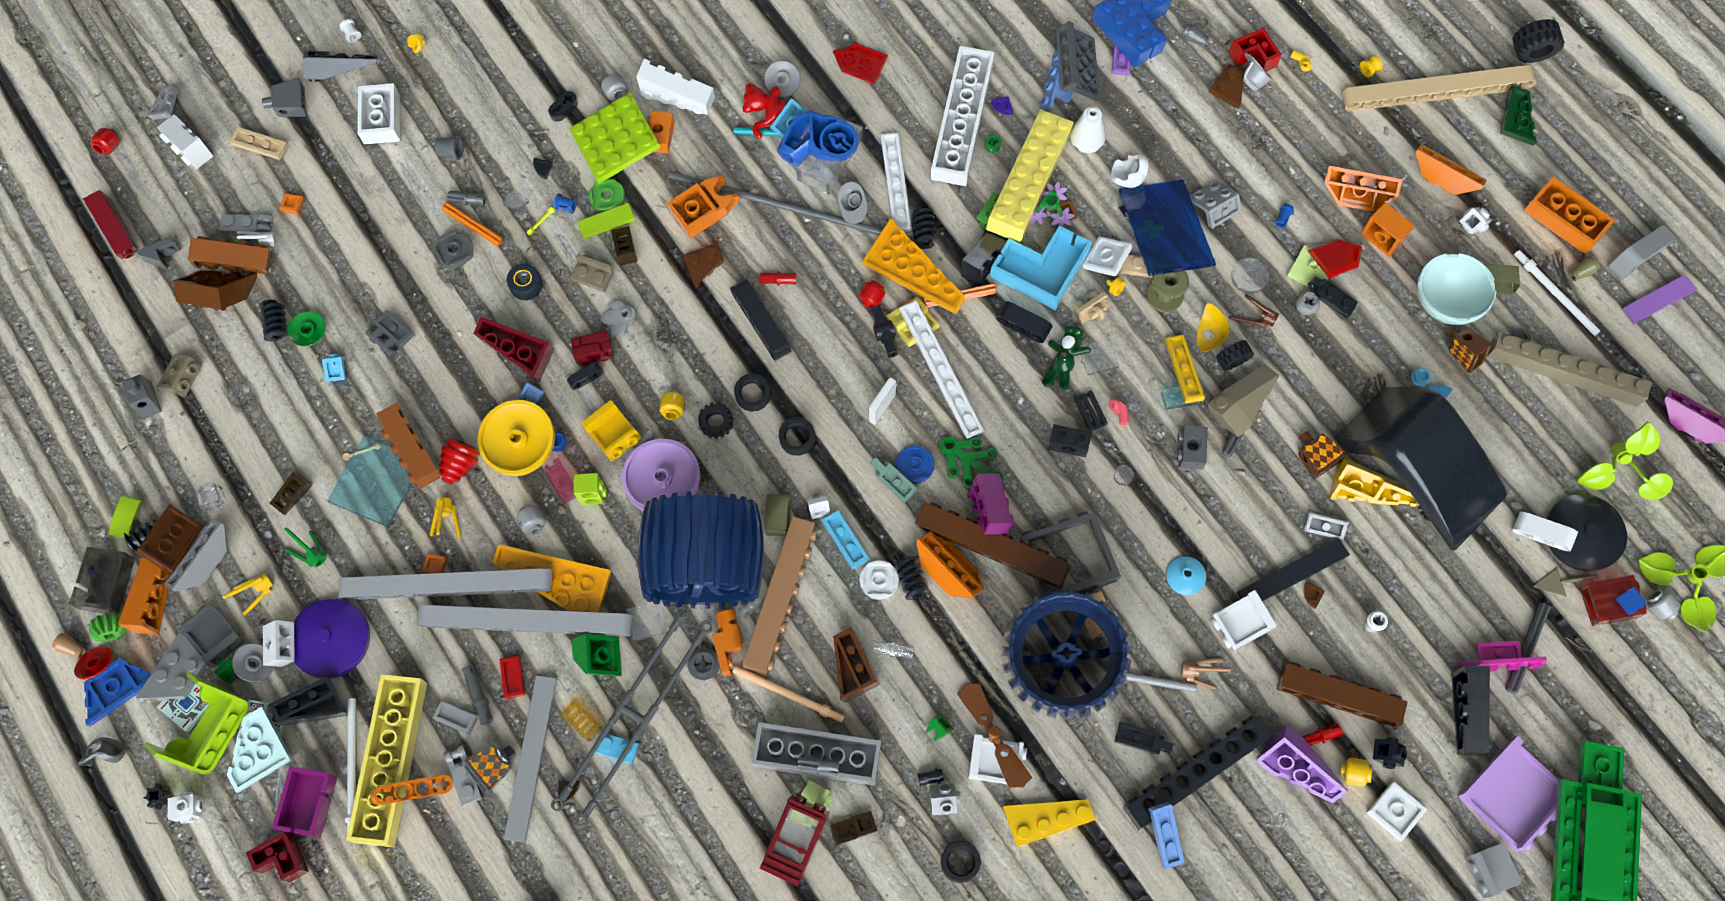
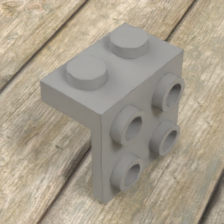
[1464,844,1522,898]

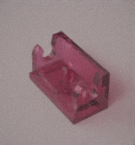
[544,458,576,505]

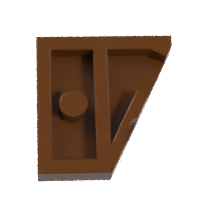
[1209,64,1244,109]
[683,243,724,288]

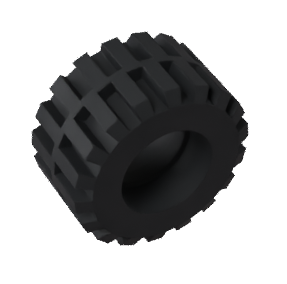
[1512,19,1565,63]

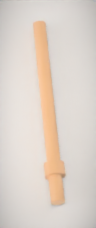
[733,665,845,723]

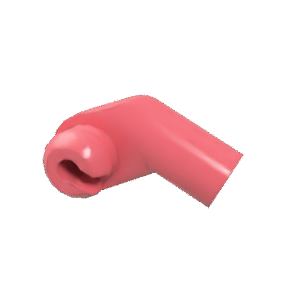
[1108,399,1129,425]

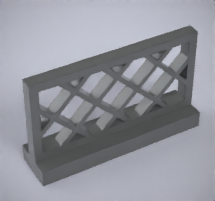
[1056,21,1100,101]

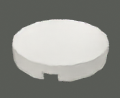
[859,560,899,600]

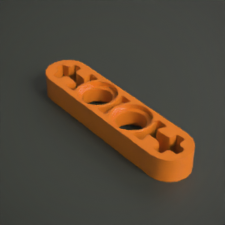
[370,775,453,805]

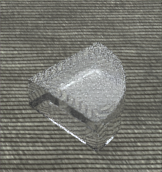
[503,190,529,209]

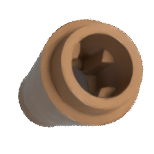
[52,633,86,659]

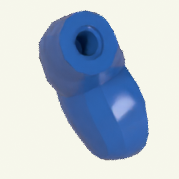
[777,110,859,167]

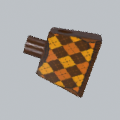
[1446,327,1492,373]
[1298,431,1347,480]

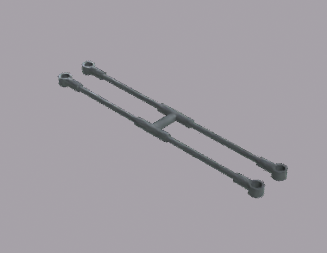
[551,606,713,827]

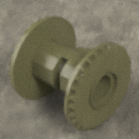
[1147,264,1189,312]

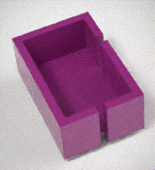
[272,766,337,839]

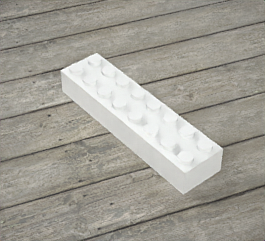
[931,46,995,186]

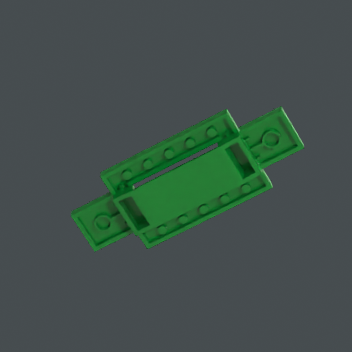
[1551,741,1642,901]

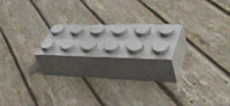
[751,722,881,786]

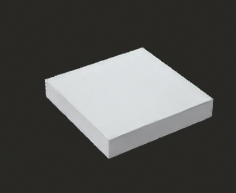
[1082,236,1133,276]
[869,378,896,425]
[1367,781,1427,841]

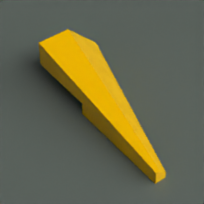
[1329,457,1418,507]

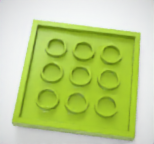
[569,92,661,184]

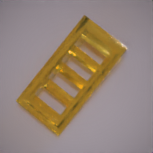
[560,700,603,743]

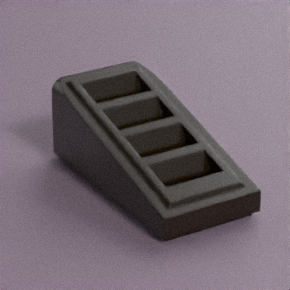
[611,226,637,266]
[269,472,313,515]

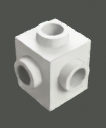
[1459,207,1492,234]
[168,792,204,823]

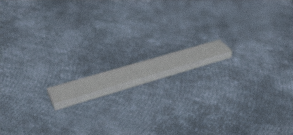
[504,676,557,843]

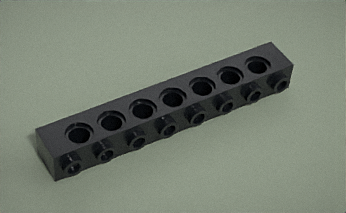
[1123,715,1274,831]

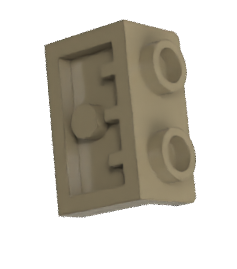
[570,254,614,292]
[157,354,202,397]

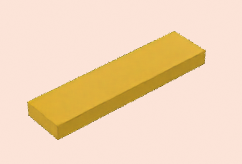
[1165,334,1205,404]

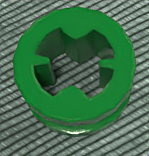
[984,135,1001,153]

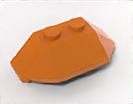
[1416,144,1487,195]
[1324,166,1403,212]
[916,532,985,598]

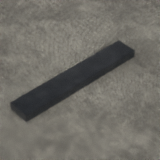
[1237,538,1350,602]

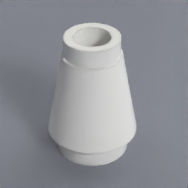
[1365,611,1388,632]

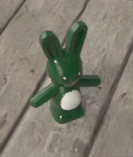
[1042,326,1091,390]

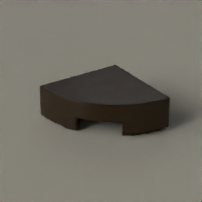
[558,781,580,803]

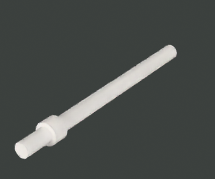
[1514,250,1600,336]

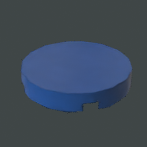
[896,446,934,484]

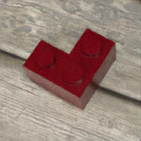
[246,832,309,882]

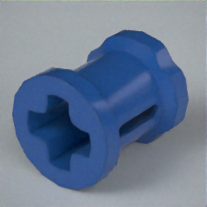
[554,193,577,214]

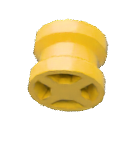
[1360,55,1383,78]

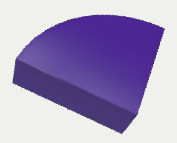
[991,96,1013,115]

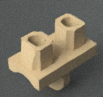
[1074,291,1109,324]

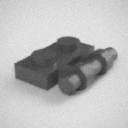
[365,310,414,357]

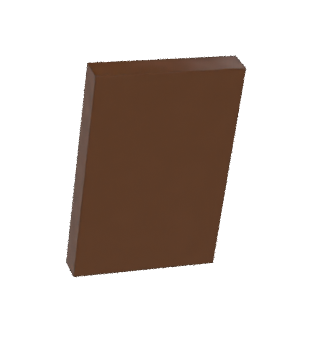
[135,504,204,574]

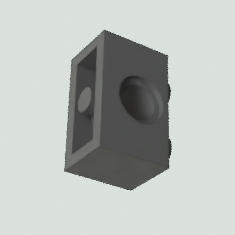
[1177,425,1208,470]

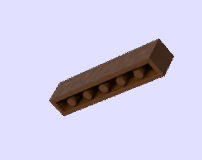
[1277,662,1408,728]

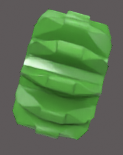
[89,613,126,643]

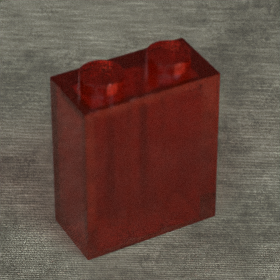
[1579,575,1647,626]

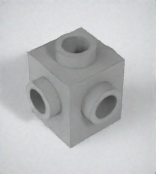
[929,783,961,815]

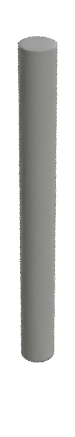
[1124,672,1197,692]

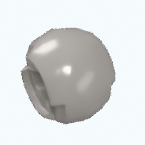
[1296,291,1320,315]

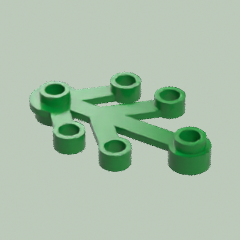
[939,437,1004,490]

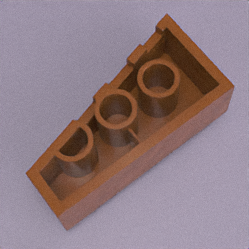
[188,236,272,274]
[376,403,440,489]

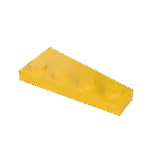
[1002,799,1096,847]

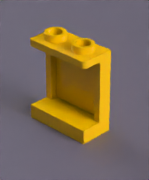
[580,400,642,462]

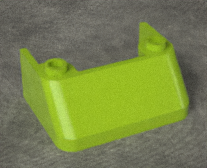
[144,672,249,774]

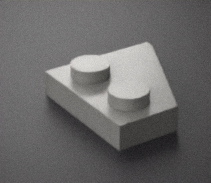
[147,85,178,120]

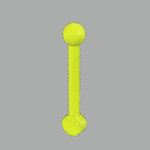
[527,207,555,235]

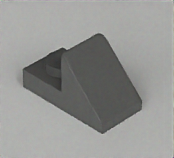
[136,236,181,269]

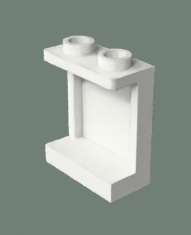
[1211,590,1276,651]
[968,734,1027,784]

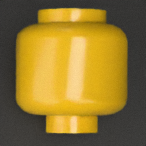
[659,391,685,420]
[1341,758,1372,786]

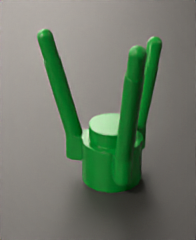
[284,527,327,567]

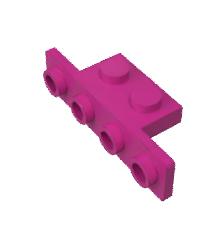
[1458,641,1547,672]

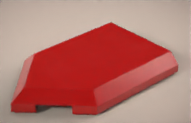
[833,43,888,84]
[1308,239,1362,279]

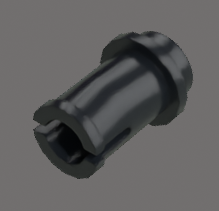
[917,767,944,786]

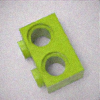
[574,473,607,505]

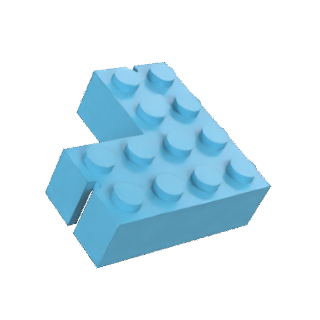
[990,226,1092,311]

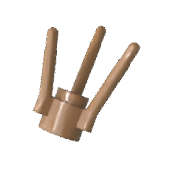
[1181,658,1231,690]

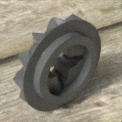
[687,648,720,681]

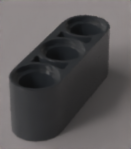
[996,301,1053,343]

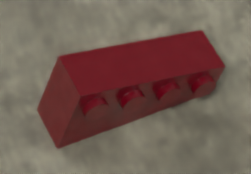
[473,317,555,382]

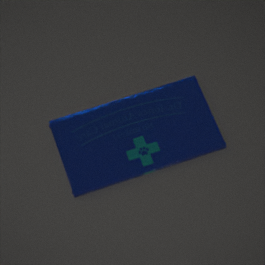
[1119,180,1216,276]

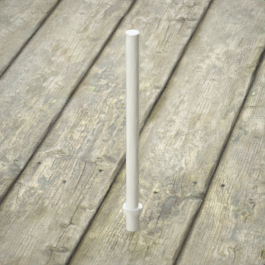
[345,698,356,834]

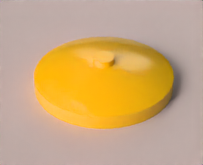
[477,400,555,476]

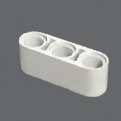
[1512,512,1578,551]

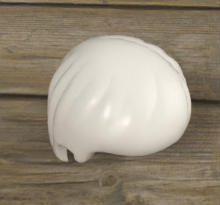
[1110,154,1149,188]

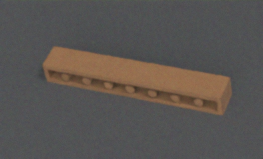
[743,517,818,676]

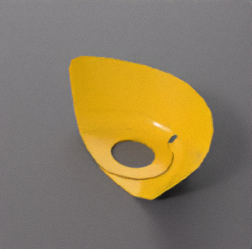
[1197,303,1229,352]

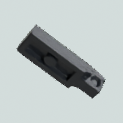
[1307,276,1358,318]
[1114,722,1173,755]

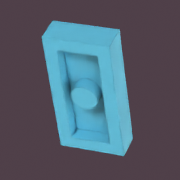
[595,732,639,765]

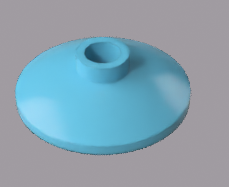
[1166,556,1206,595]

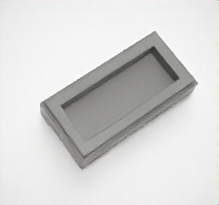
[432,700,479,735]

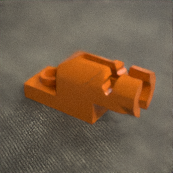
[712,609,743,677]

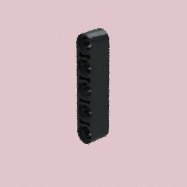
[730,279,792,361]

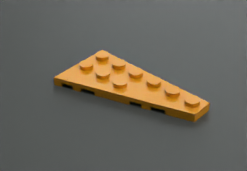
[861,218,966,314]
[492,544,612,613]

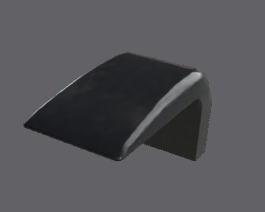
[1334,386,1507,551]

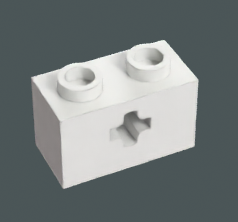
[263,620,294,667]

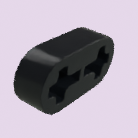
[548,91,578,122]
[567,363,603,390]

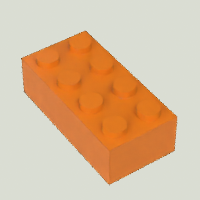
[1524,176,1615,255]

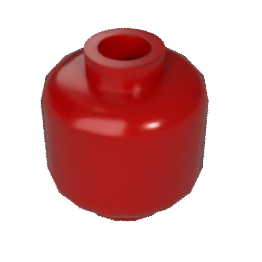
[90,128,120,155]
[858,280,886,309]

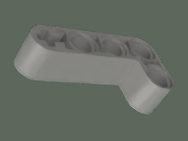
[1608,225,1677,281]

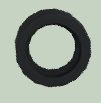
[734,373,771,412]
[779,417,815,456]
[940,841,981,883]

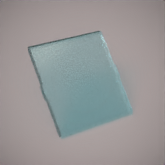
[328,435,412,527]

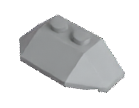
[163,519,227,592]

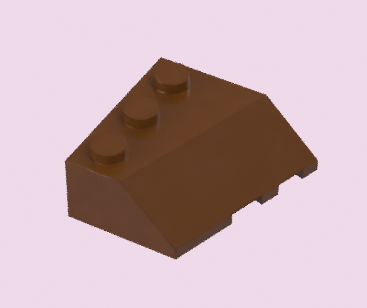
[173,270,257,311]

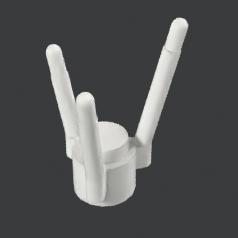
[236,231,276,251]

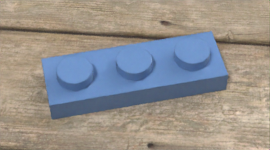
[1149,802,1185,869]

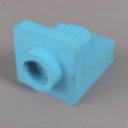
[322,353,347,382]

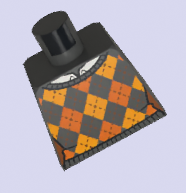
[462,745,516,796]

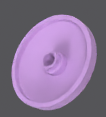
[622,439,701,511]

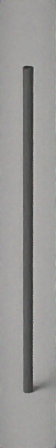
[668,171,913,240]

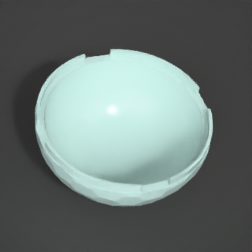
[1417,253,1496,325]

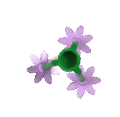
[1030,182,1074,227]

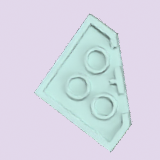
[227,707,293,793]

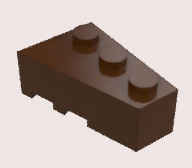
[833,627,881,703]

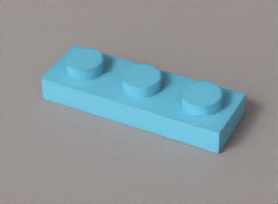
[822,510,869,570]

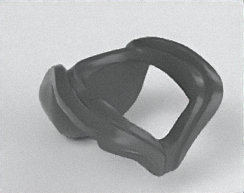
[78,737,125,766]

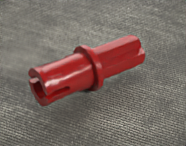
[759,271,796,286]
[1302,723,1343,746]

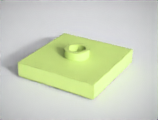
[1287,245,1329,290]

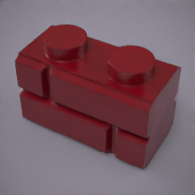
[570,330,614,366]

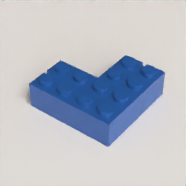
[1092,0,1171,68]

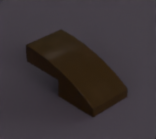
[829,811,878,846]

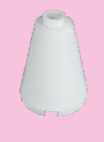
[1070,107,1106,153]

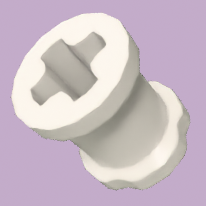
[339,19,361,43]

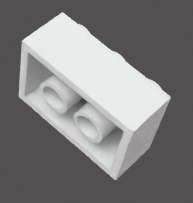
[358,83,400,144]

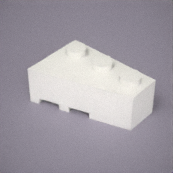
[157,114,213,170]

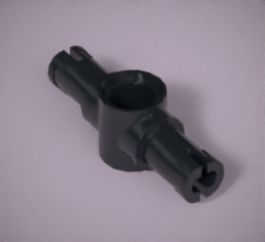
[870,304,899,358]

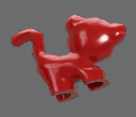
[742,83,787,139]

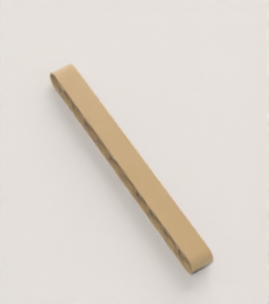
[1341,65,1537,111]

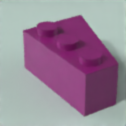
[967,474,1013,535]

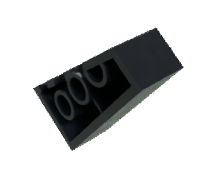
[1451,665,1491,756]

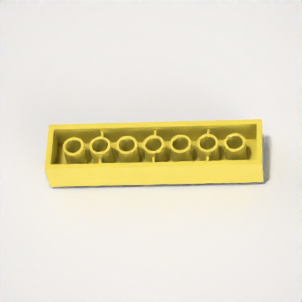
[986,109,1074,243]
[346,674,428,848]

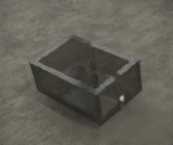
[69,547,135,614]

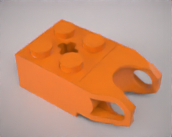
[667,175,740,239]

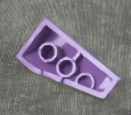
[1256,724,1348,803]

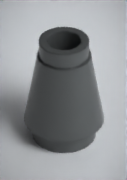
[1181,23,1209,47]

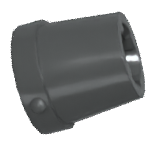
[435,135,464,161]

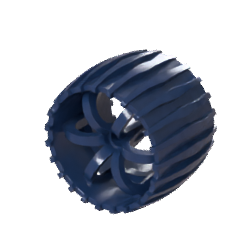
[638,491,764,609]
[1001,589,1131,720]

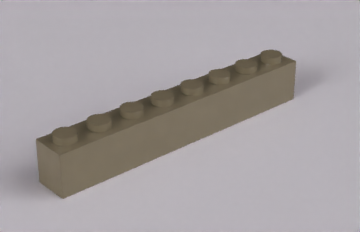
[1487,332,1652,407]

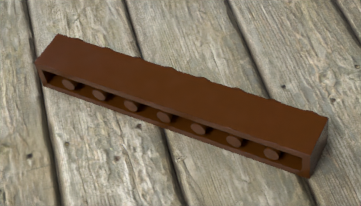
[915,502,1071,589]

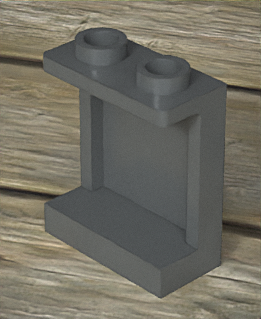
[178,603,245,668]

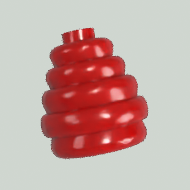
[439,438,480,485]

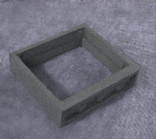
[1019,511,1121,597]

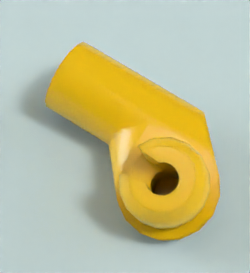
[1290,49,1312,72]

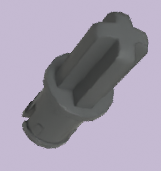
[447,190,485,206]
[797,757,839,775]

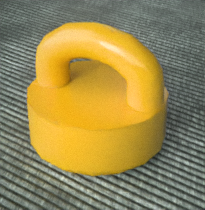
[407,34,425,53]
[1106,277,1126,296]

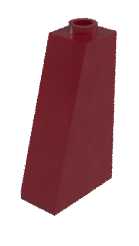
[82,190,138,259]

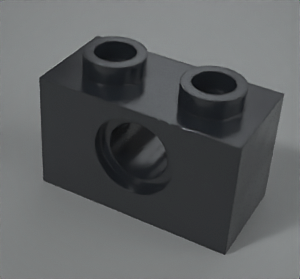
[1048,424,1092,458]

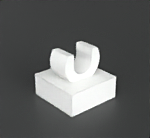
[807,495,831,519]

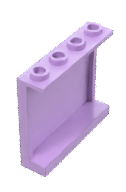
[1458,736,1558,852]

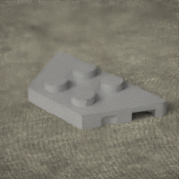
[136,633,207,702]

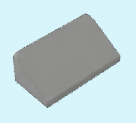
[1304,510,1349,541]

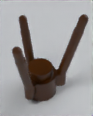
[1229,294,1279,329]

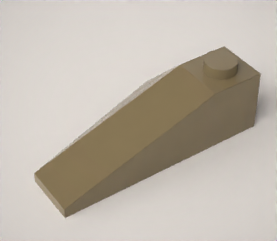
[1208,364,1279,437]

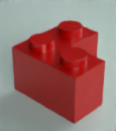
[1229,28,1282,72]

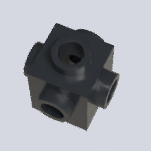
[1373,737,1407,769]

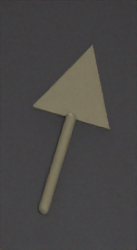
[1533,568,1599,597]

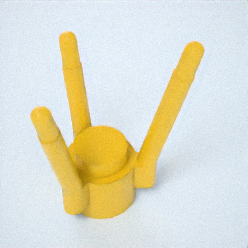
[430,498,462,539]
[222,572,273,616]

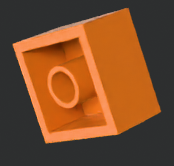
[1361,202,1415,257]

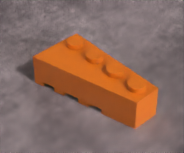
[118,557,169,635]

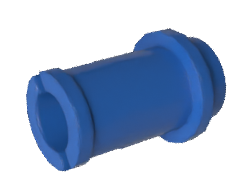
[1275,203,1294,228]

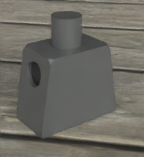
[262,78,307,117]
[122,375,162,419]

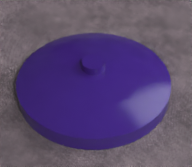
[294,599,370,679]

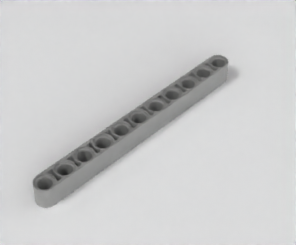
[338,569,552,600]
[417,605,632,636]

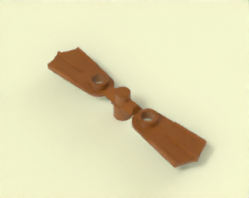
[957,683,1032,789]

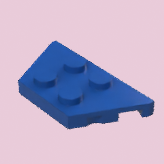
[84,658,151,727]

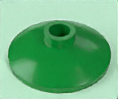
[288,311,326,347]

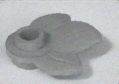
[600,300,636,336]

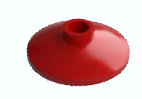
[74,646,113,680]

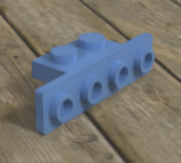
[1040,50,1073,111]

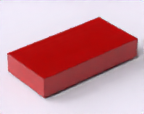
[499,655,526,699]

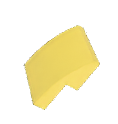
[886,296,940,347]

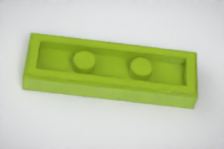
[577,203,635,239]

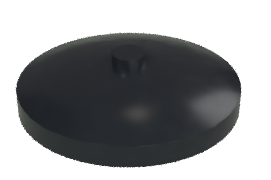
[1546,494,1627,572]

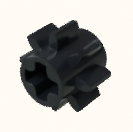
[143,783,173,810]

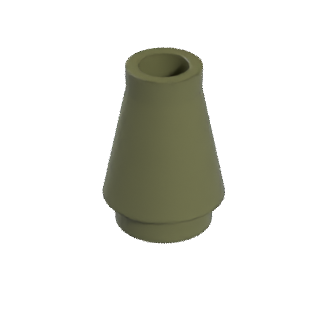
[1569,257,1600,281]

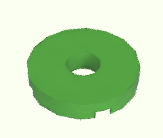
[589,179,625,213]

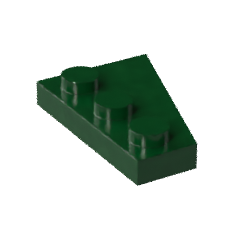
[1500,85,1537,146]

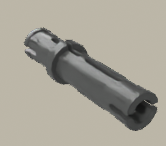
[462,665,493,725]

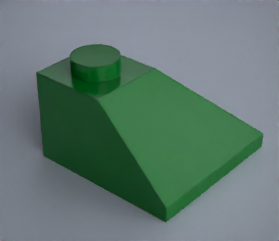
[572,634,622,677]

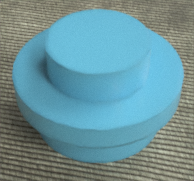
[1411,368,1431,387]

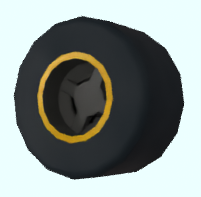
[506,264,543,301]

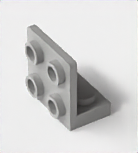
[1188,180,1242,229]

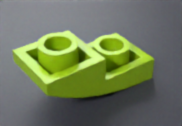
[108,496,142,539]

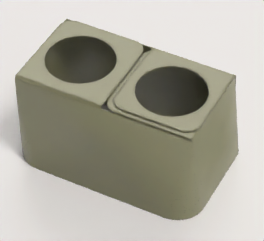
[1483,263,1520,294]
[764,494,791,537]

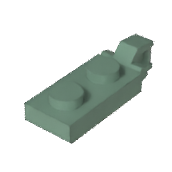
[871,457,919,503]

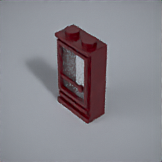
[759,794,830,886]

